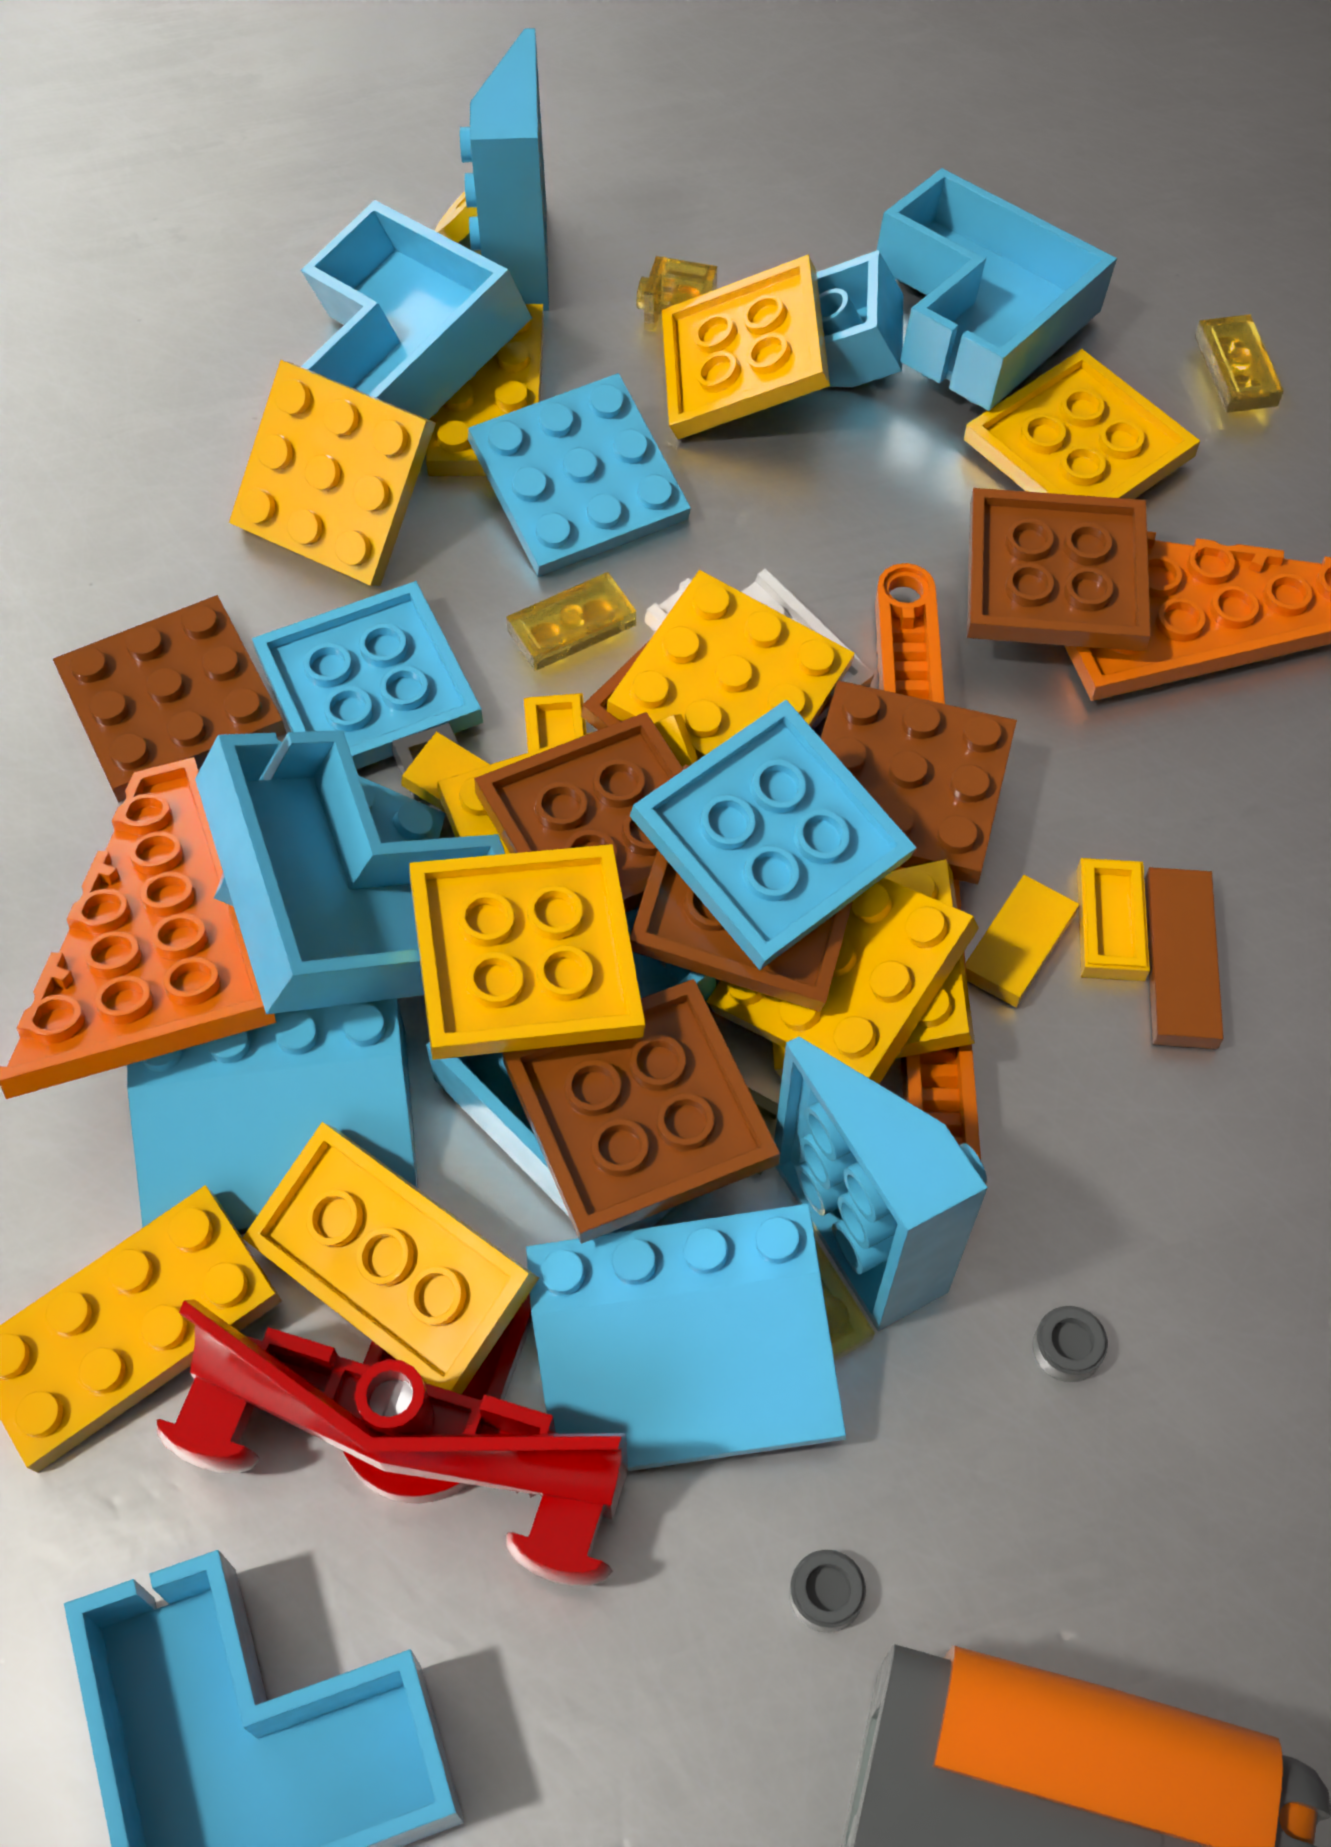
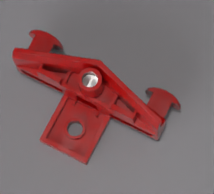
[156,1293,628,1586]

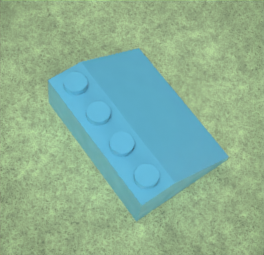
[460,28,549,311]
[127,998,419,1234]
[774,1037,988,1331]
[526,1203,847,1471]

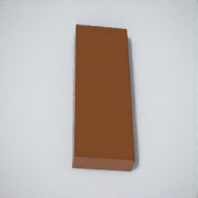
[1144,867,1224,1049]

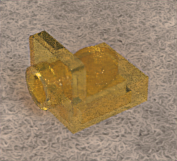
[636,256,717,332]

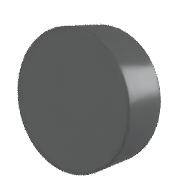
[1033,1306,1108,1382]
[789,1550,866,1633]

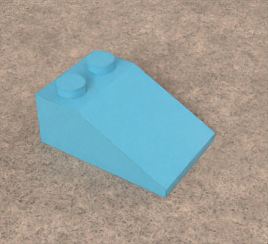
[816,250,904,387]

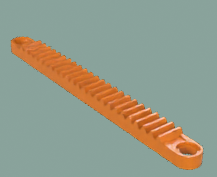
[875,563,981,1160]

